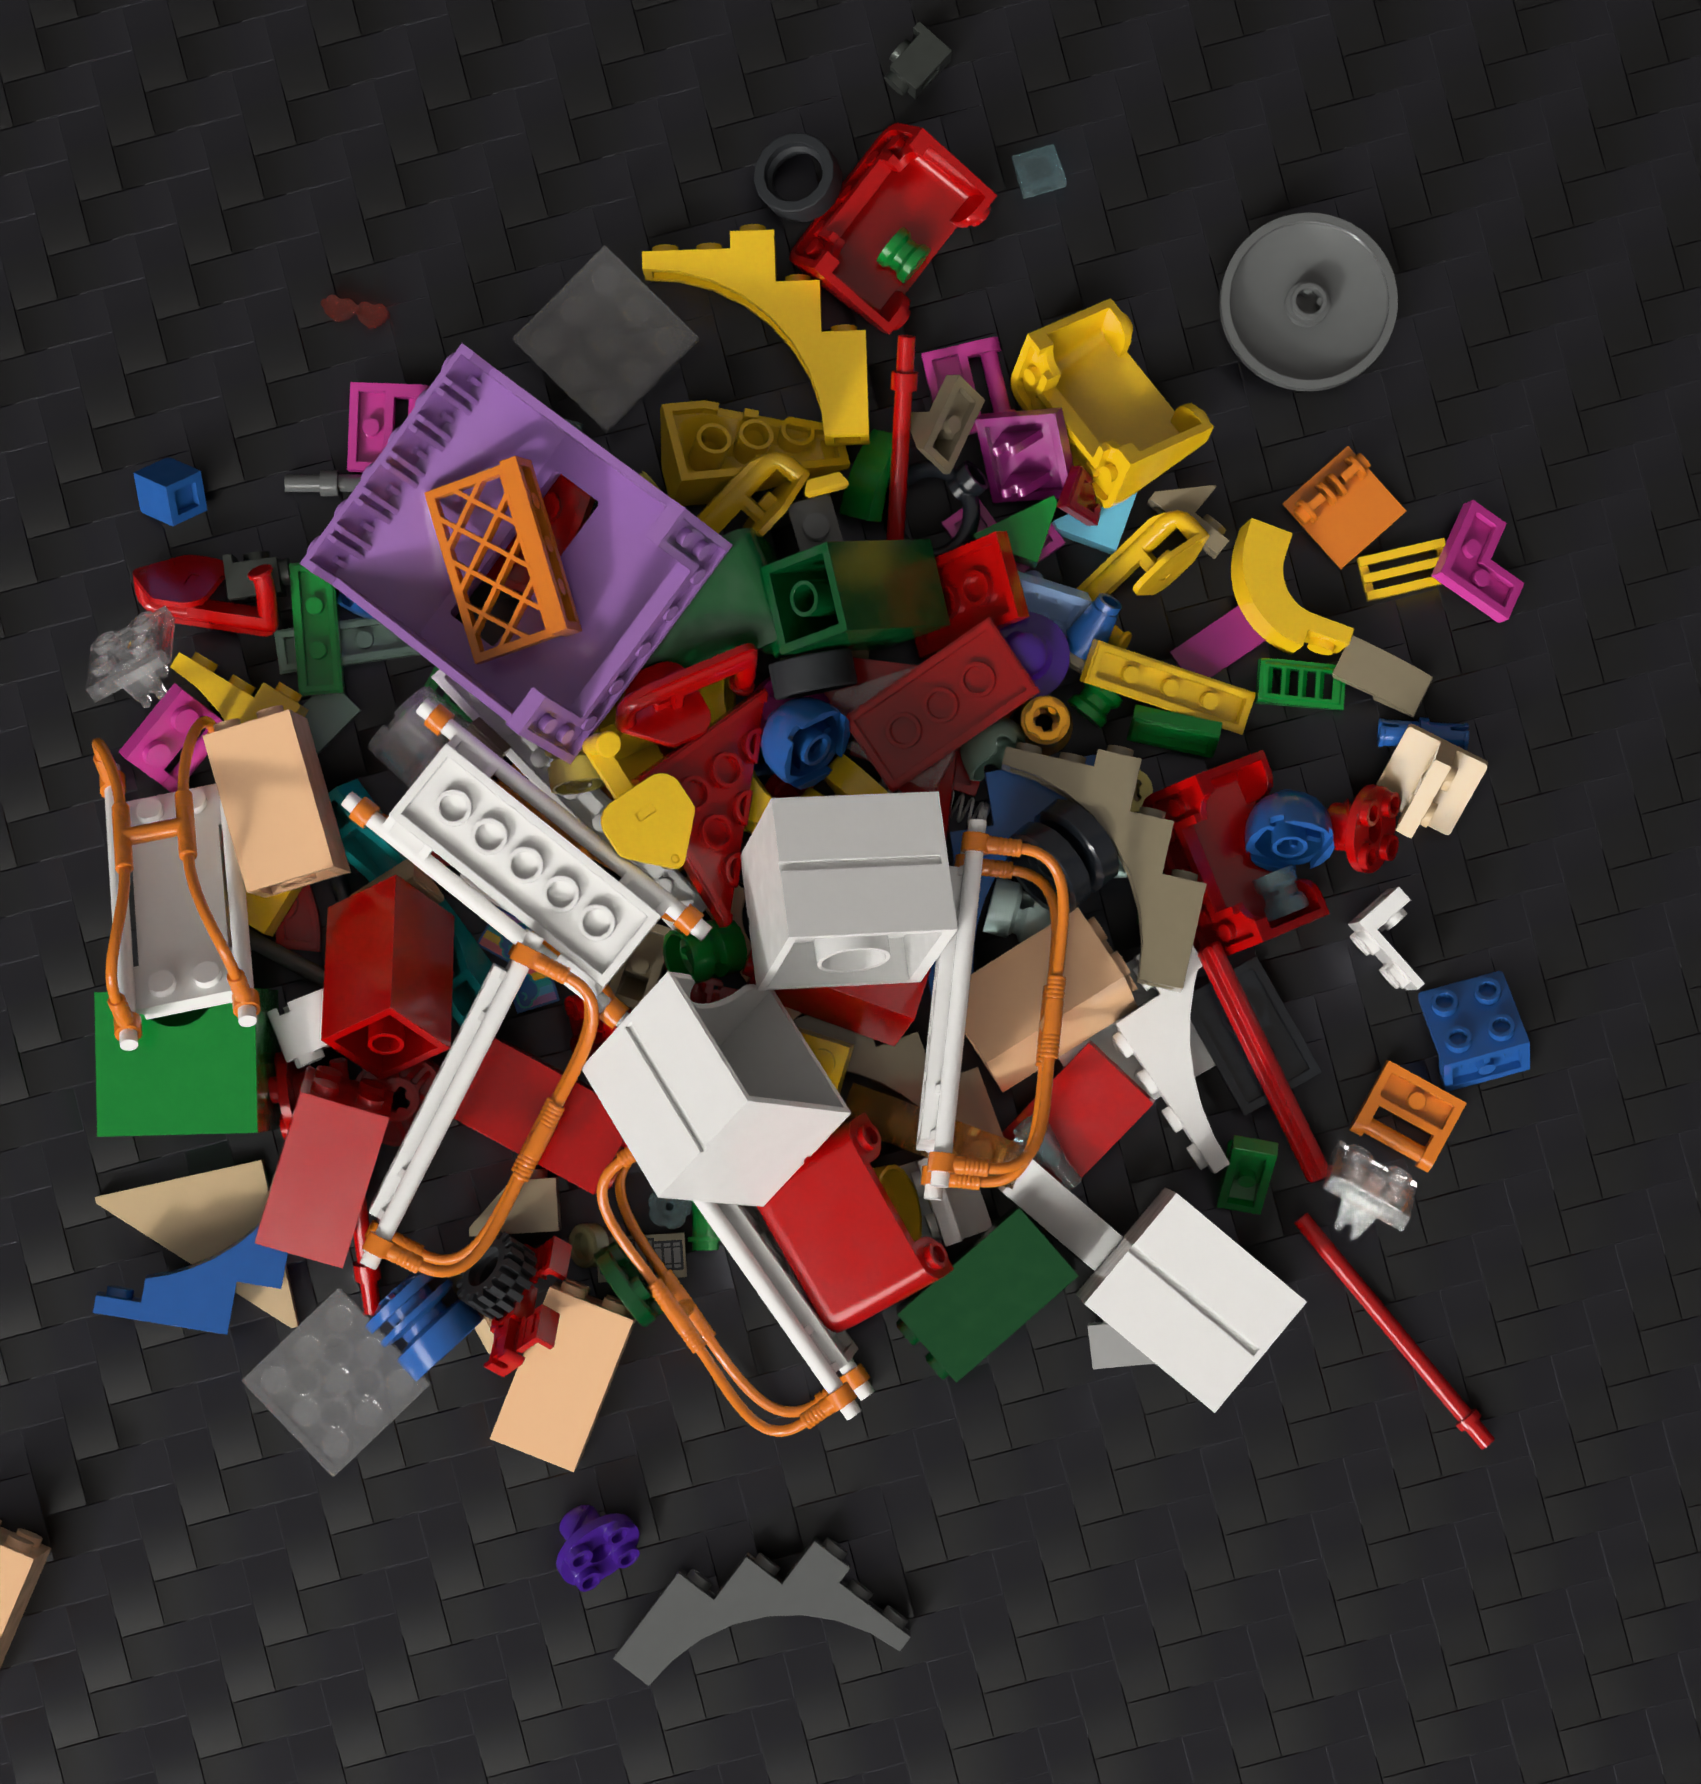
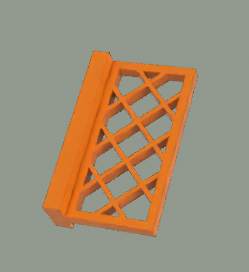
[424,456,582,665]

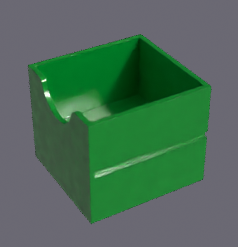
[94,988,281,1137]

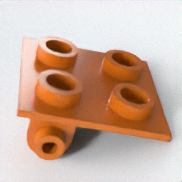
[1282,446,1406,570]

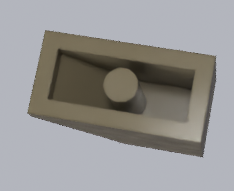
[469,1168,562,1236]

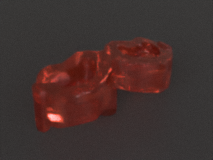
[321,295,390,329]

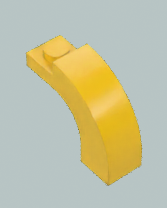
[1231,518,1354,655]

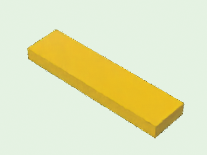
[1079,639,1256,735]

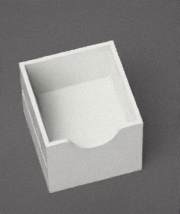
[740,791,958,991]
[582,971,851,1207]
[1076,1187,1307,1413]

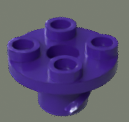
[999,612,1070,701]
[556,1505,640,1592]

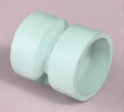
[982,877,1051,942]

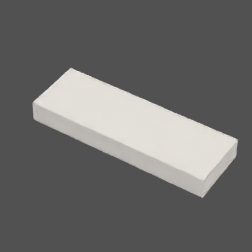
[998,1159,1124,1271]

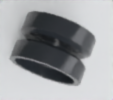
[1006,799,1120,913]

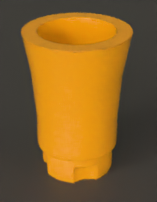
[1012,695,1073,756]

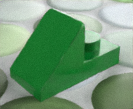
[1217,1135,1278,1215]

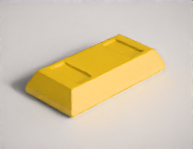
[802,471,849,498]

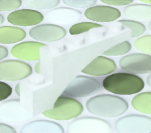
[1112,946,1230,1173]

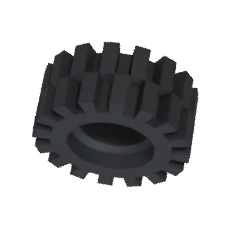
[456,1231,538,1319]

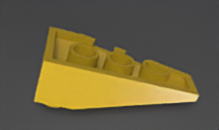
[660,400,850,506]

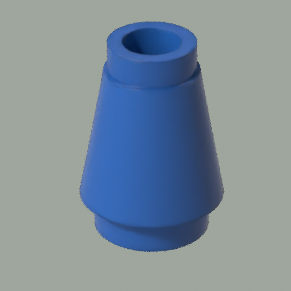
[1066,593,1122,660]

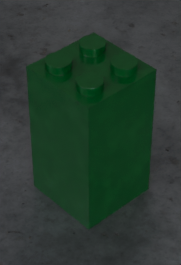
[761,539,951,655]
[896,1204,1079,1383]

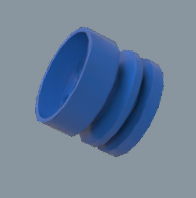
[365,1264,486,1382]

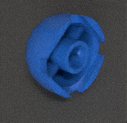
[761,697,850,789]
[1245,789,1335,873]

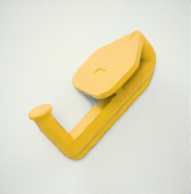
[697,452,810,537]
[1077,510,1210,649]
[582,731,695,870]

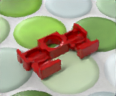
[483,1236,572,1377]

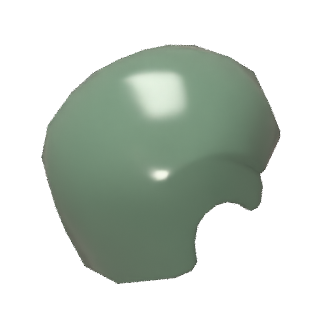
[960,718,1026,781]

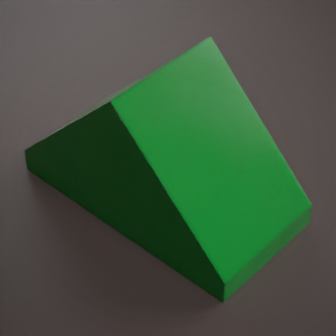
[973,495,1058,569]

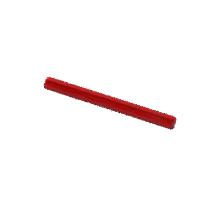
[1198,941,1329,1182]

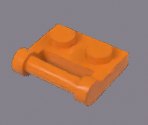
[1349,1060,1467,1172]

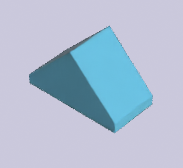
[1052,492,1137,555]

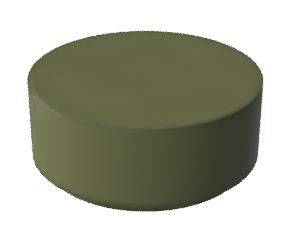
[569,1223,609,1268]

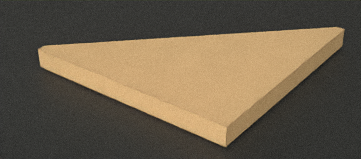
[95,1159,300,1328]

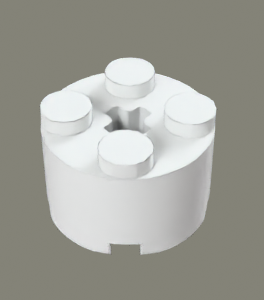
[267,988,330,1069]

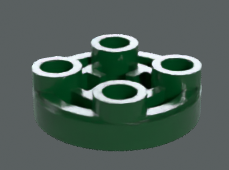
[593,1241,663,1327]

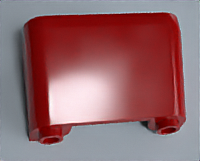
[789,123,997,335]
[1142,750,1330,956]
[756,1112,954,1333]

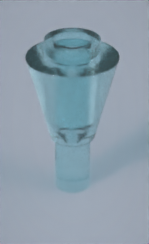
[1012,1115,1082,1190]

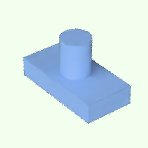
[1018,570,1092,636]

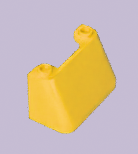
[1011,298,1214,509]

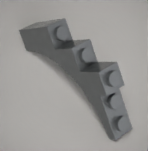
[613,1536,911,1686]

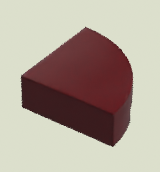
[1056,466,1101,526]

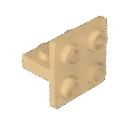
[1376,724,1488,839]

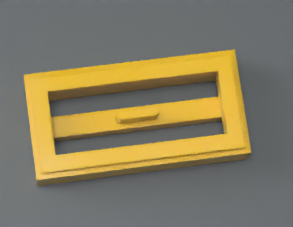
[1357,538,1446,602]

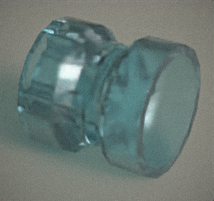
[1252,864,1310,922]

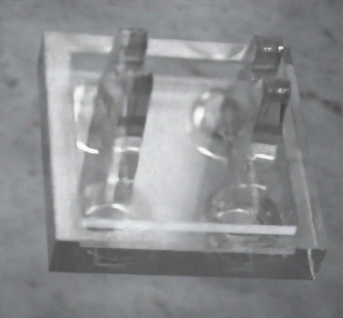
[85,606,175,708]
[1323,1140,1417,1239]

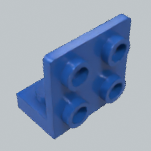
[1418,971,1530,1092]

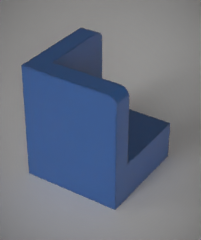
[133,457,207,526]

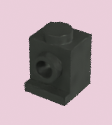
[884,21,952,99]
[222,551,290,603]

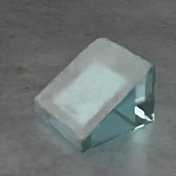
[1011,144,1067,199]

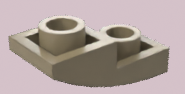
[1332,635,1433,718]

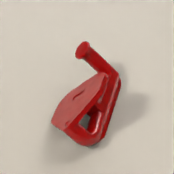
[133,555,279,637]
[615,643,758,747]

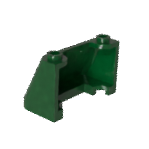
[641,528,792,670]

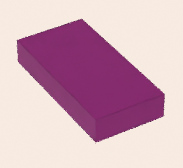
[1169,605,1265,678]

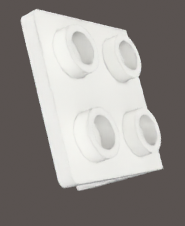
[1348,887,1425,990]

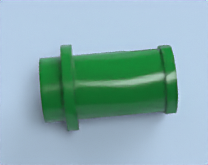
[688,1201,721,1251]

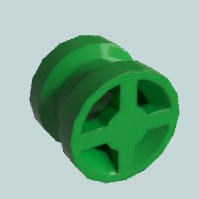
[876,227,931,284]
[1067,683,1123,729]

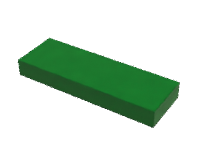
[289,563,345,697]

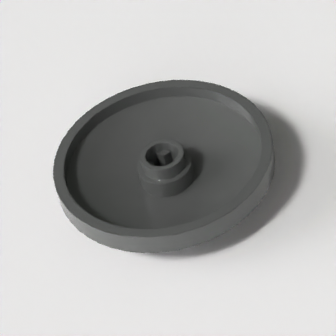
[1219,213,1398,391]

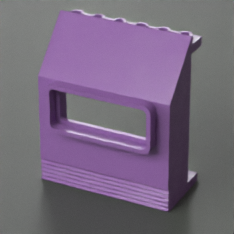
[300,343,733,764]

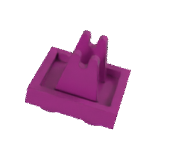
[975,407,1074,503]

